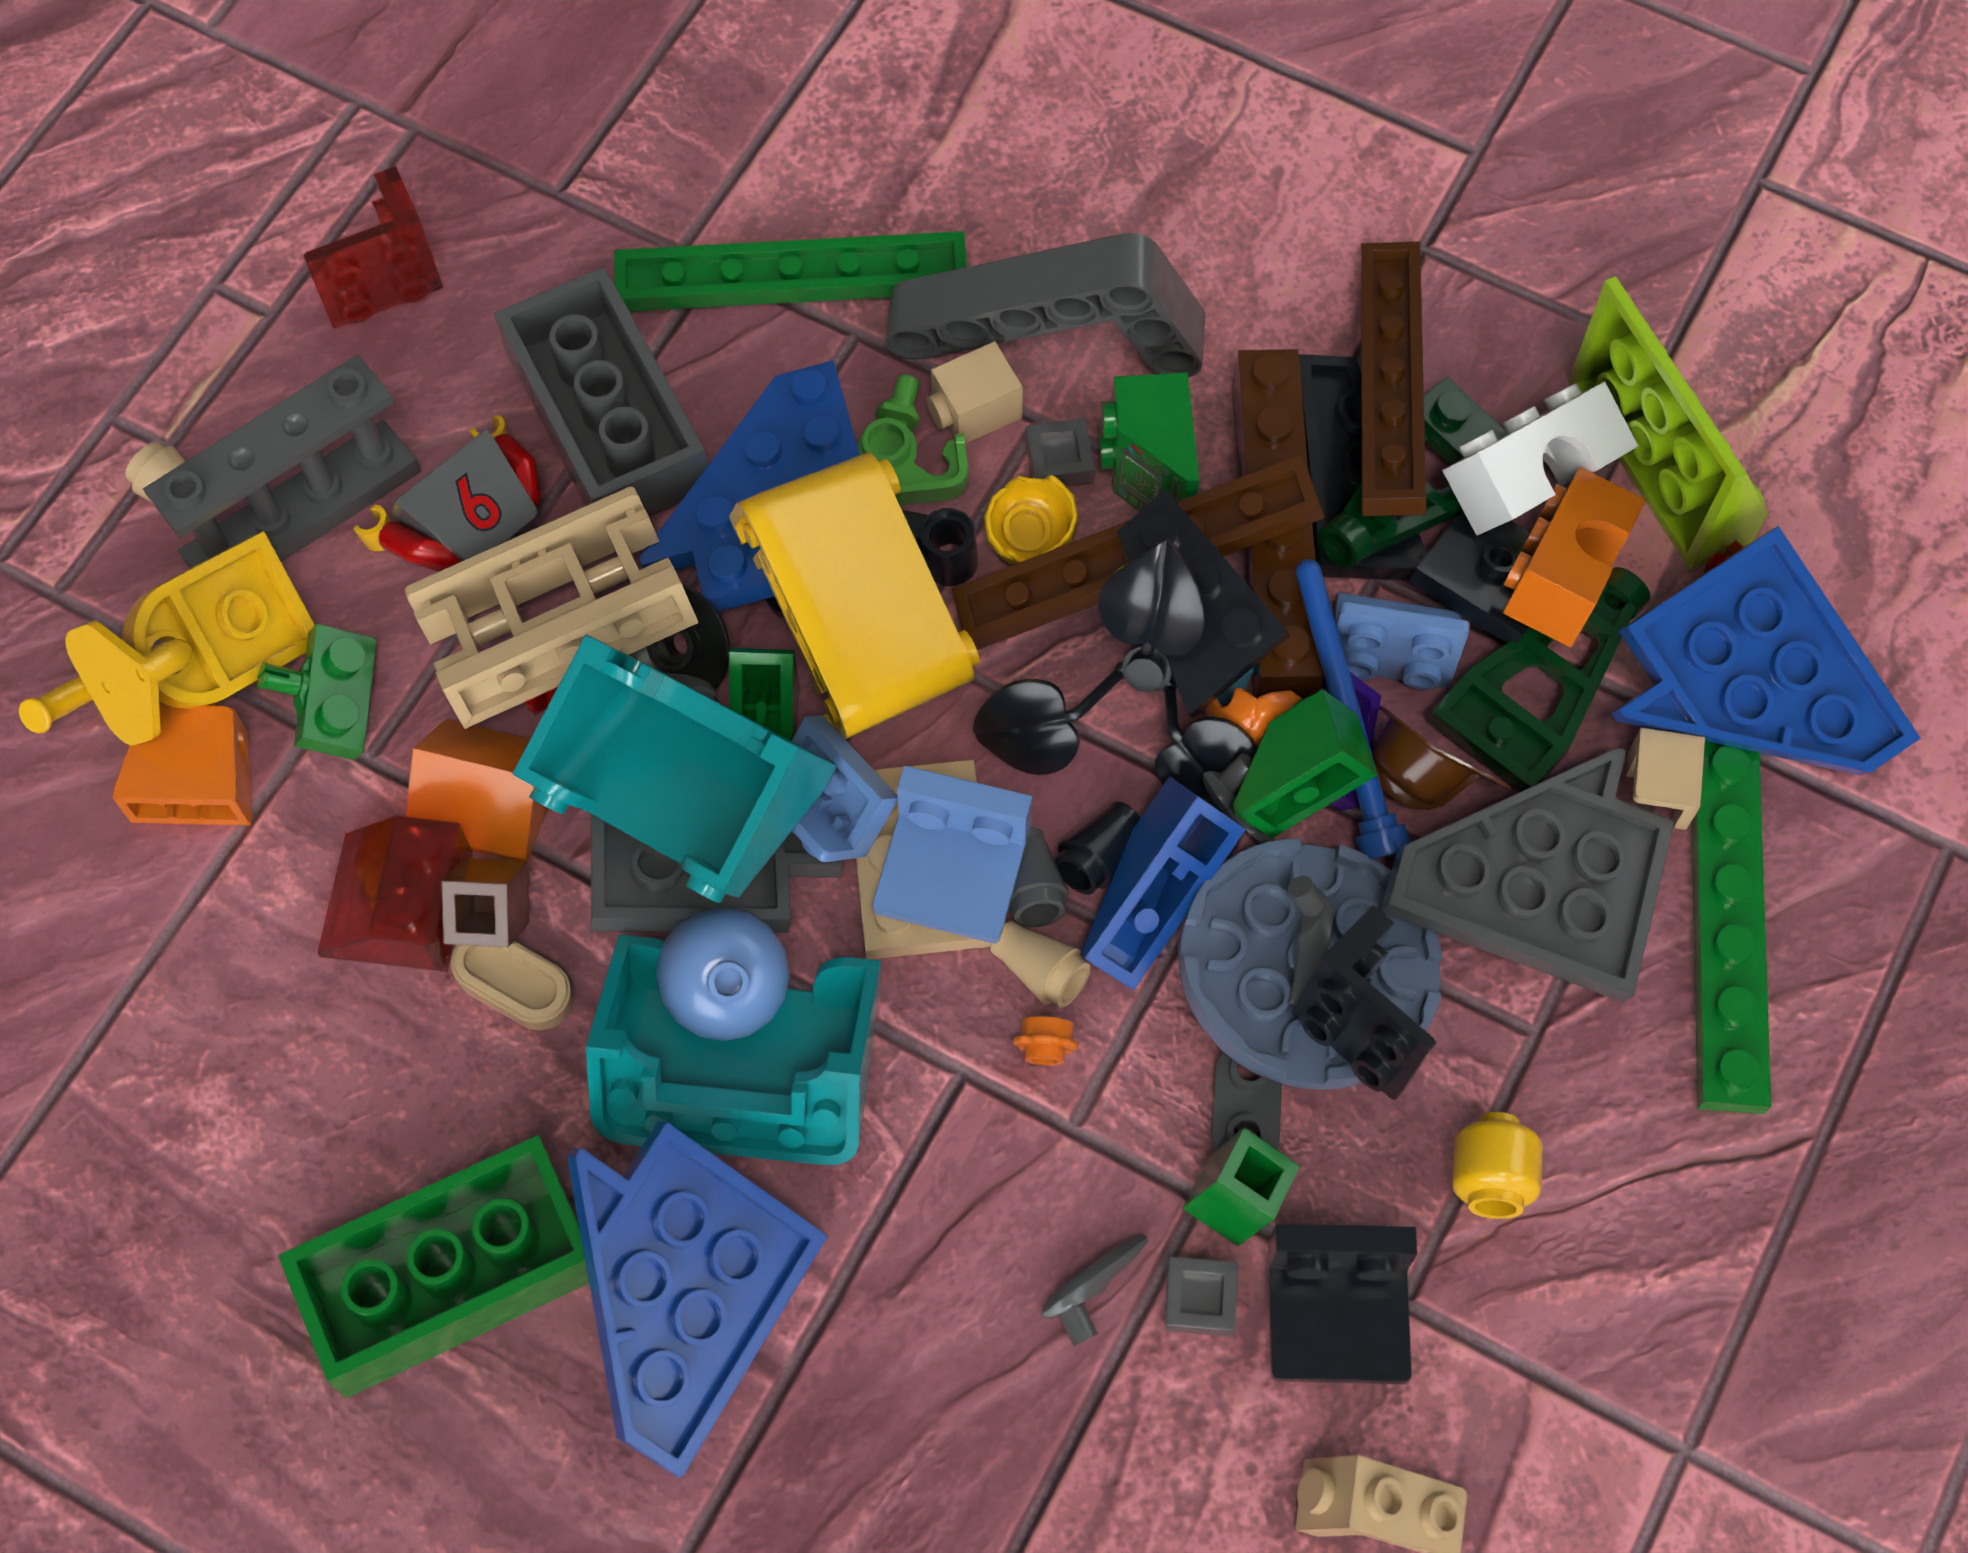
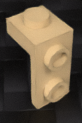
[1295,1455,1467,1553]

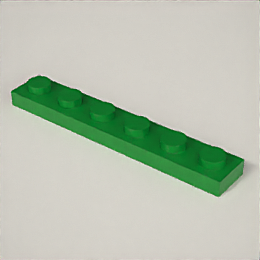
[614,231,967,312]
[1691,741,1771,1114]

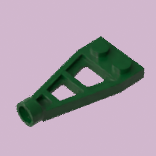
[1318,376,1507,569]
[1428,567,1651,792]

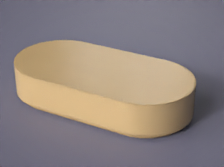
[451,941,574,1030]

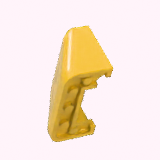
[729,452,980,740]

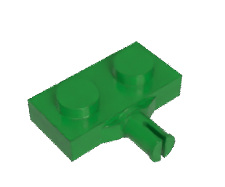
[256,623,377,760]

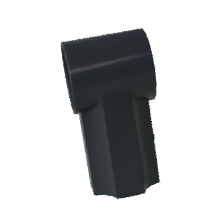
[902,508,978,586]

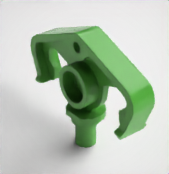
[857,375,969,506]

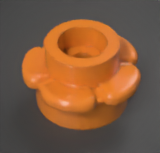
[1013,1016,1079,1066]

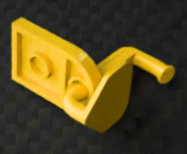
[19,531,315,745]

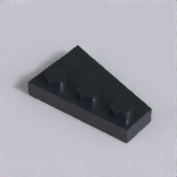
[1117,490,1290,719]

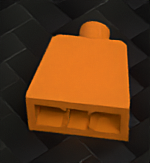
[112,702,252,826]

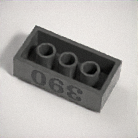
[494,267,708,516]

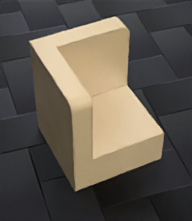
[1625,728,1705,830]

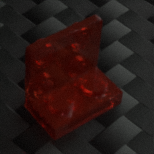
[303,166,443,328]

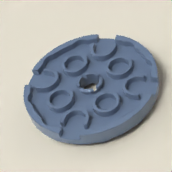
[1179,838,1443,1090]

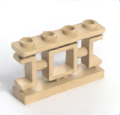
[404,487,699,729]

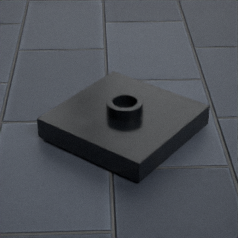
[1409,509,1532,644]

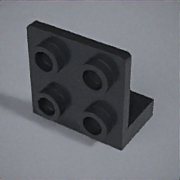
[1292,905,1436,1100]
[1268,1224,1417,1384]

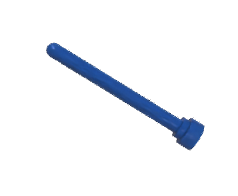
[1296,559,1410,860]

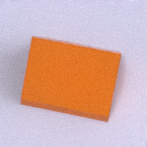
[404,719,547,865]

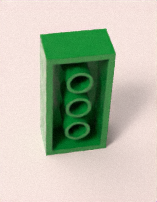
[278,1135,589,1398]

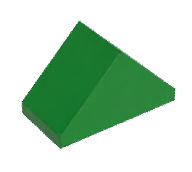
[729,648,800,741]

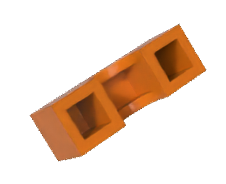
[1503,466,1646,648]

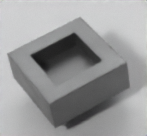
[1025,418,1095,486]
[1164,1256,1239,1337]

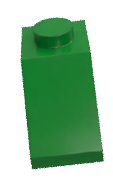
[1233,689,1378,838]

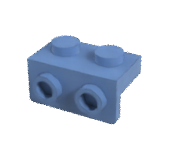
[792,715,898,862]

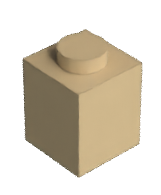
[926,341,1023,444]

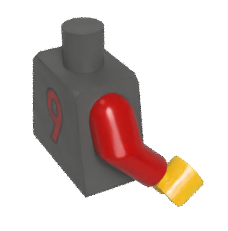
[353,415,542,572]

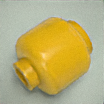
[1452,1112,1543,1219]

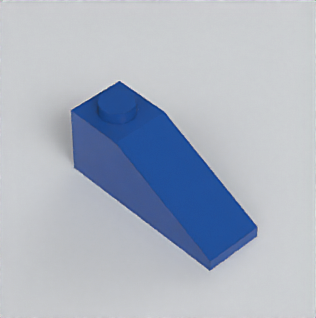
[1080,776,1246,990]

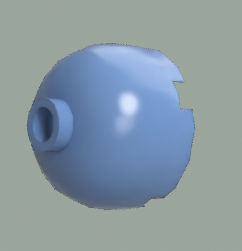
[655,906,790,1041]

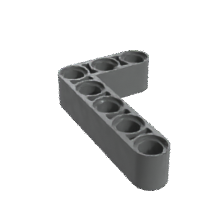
[885,233,1206,377]

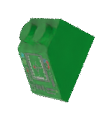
[1099,372,1200,512]

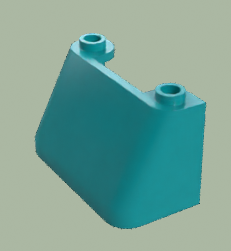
[512,635,838,903]
[586,934,881,1165]

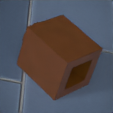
[441,858,529,947]

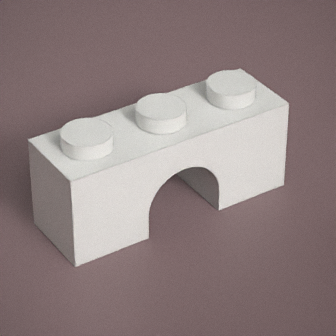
[1442,381,1638,536]

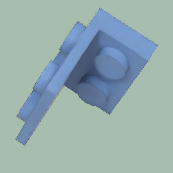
[1334,592,1470,690]
[873,765,1033,943]

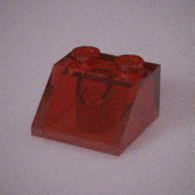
[317,816,473,972]

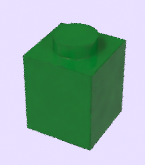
[1182,1128,1300,1247]

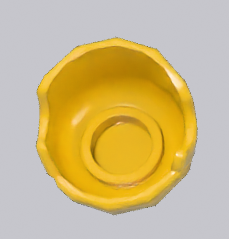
[983,475,1078,565]

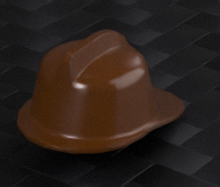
[1372,706,1513,810]

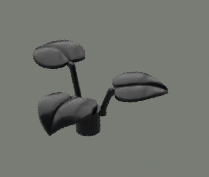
[973,538,1258,813]

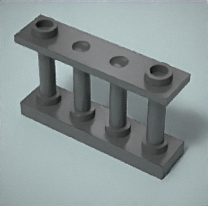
[143,354,421,569]

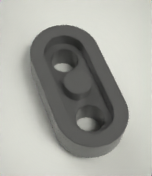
[1211,1052,1282,1153]

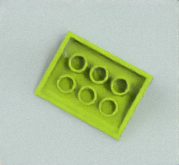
[1568,276,1769,570]

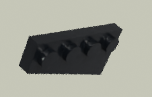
[1299,354,1429,580]

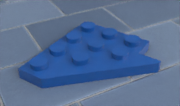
[639,360,860,611]
[1611,526,1921,775]
[567,1122,828,1478]

